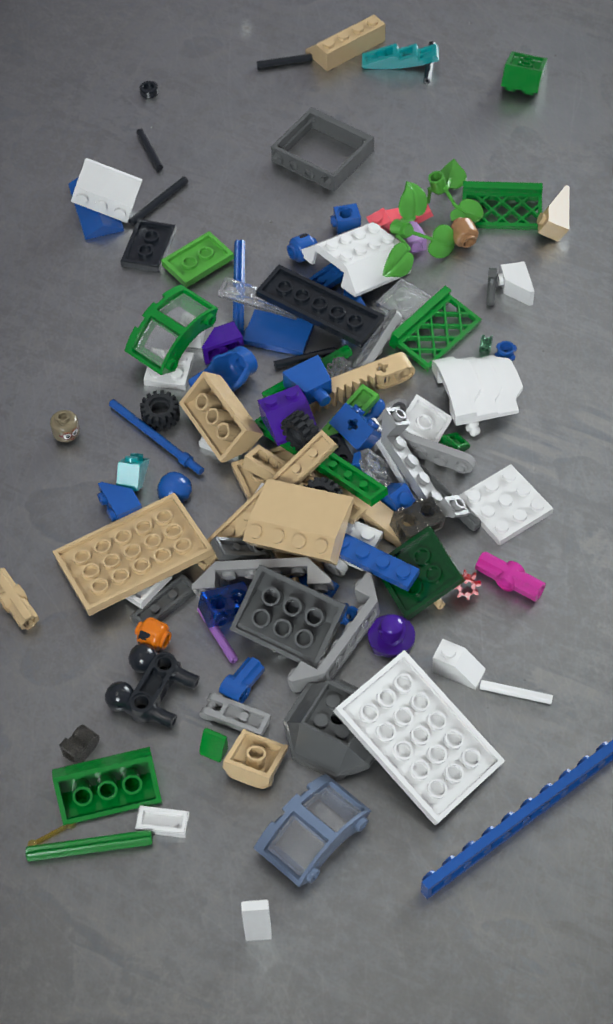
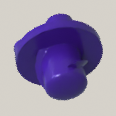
[368,614,415,658]

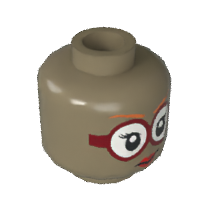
[50,410,80,442]

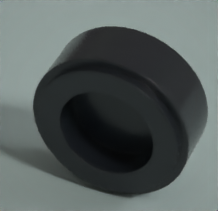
[139,81,159,99]

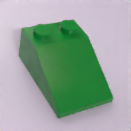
[501,51,548,95]

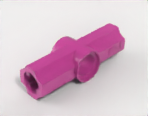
[475,551,546,601]

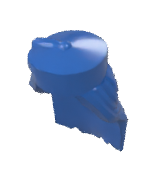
[188,346,258,392]

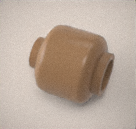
[450,217,479,248]

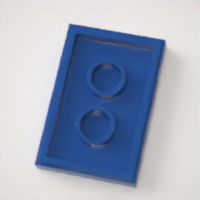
[243,309,314,355]

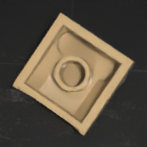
[223,729,289,789]

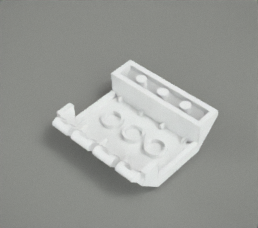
[302,222,411,297]

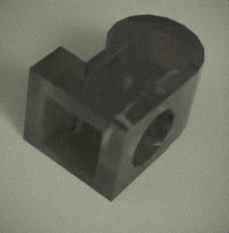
[59,724,100,764]

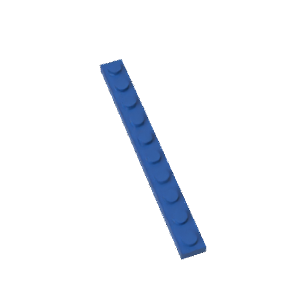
[421,740,613,900]

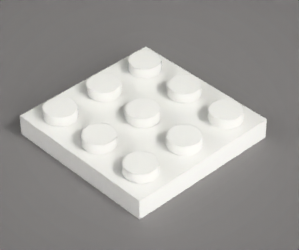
[458,464,553,546]

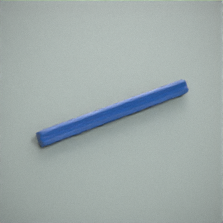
[233,240,245,334]

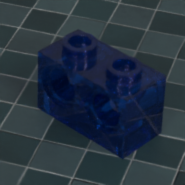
[198,581,248,628]

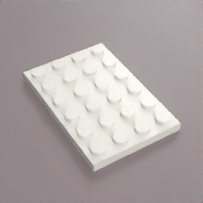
[333,650,505,825]

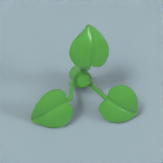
[398,159,484,223]
[382,181,455,277]

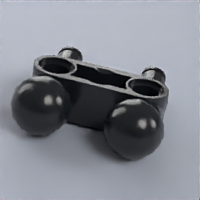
[105,643,200,729]

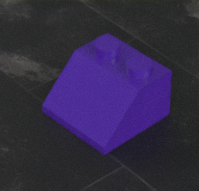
[257,385,318,446]

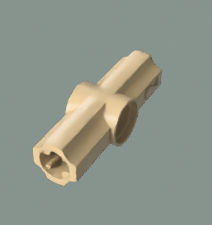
[0,568,39,630]

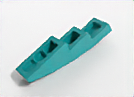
[362,43,439,70]

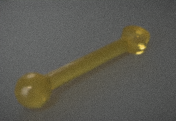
[27,822,76,846]

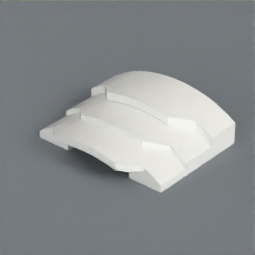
[432,355,523,426]

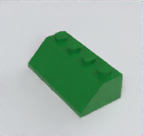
[52,747,162,826]

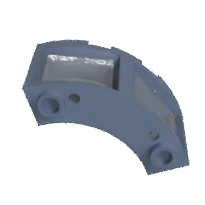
[254,774,371,887]

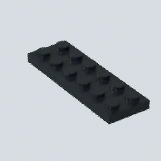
[256,265,384,348]

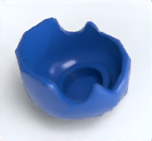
[157,472,192,503]

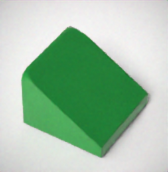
[439,432,471,452]
[199,728,228,762]

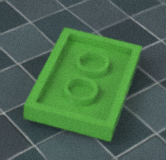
[161,231,234,288]

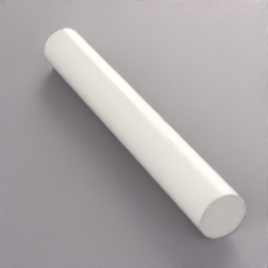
[480,680,553,705]

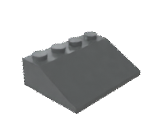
[229,565,348,669]

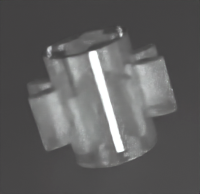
[327,357,353,378]

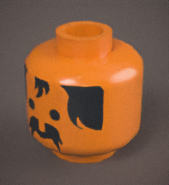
[135,617,172,652]

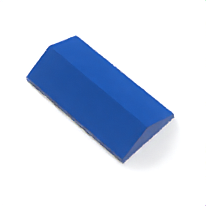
[68,177,124,240]

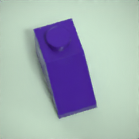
[202,321,244,365]

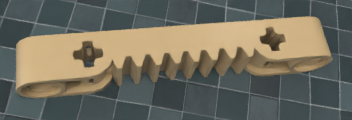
[309,352,415,416]

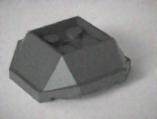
[283,679,375,781]

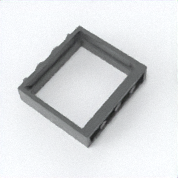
[271,107,374,192]

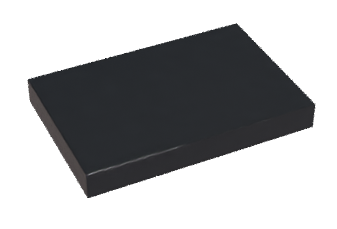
[120,219,177,273]

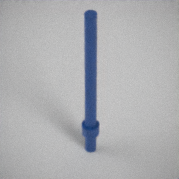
[109,399,204,475]

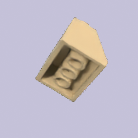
[305,15,385,71]
[179,371,263,463]

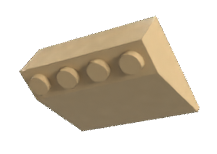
[243,478,355,565]

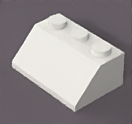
[71,158,143,223]

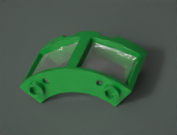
[124,285,218,375]

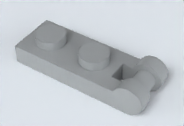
[199,693,271,737]

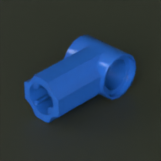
[219,657,265,704]

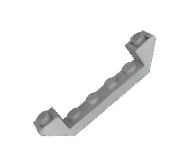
[381,407,469,518]
[192,557,334,599]
[288,572,380,693]

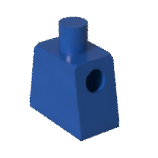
[283,355,332,407]

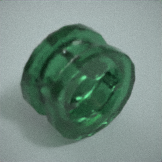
[479,335,493,355]

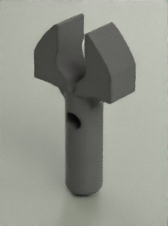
[487,268,497,306]

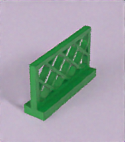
[462,181,543,230]
[389,285,482,371]

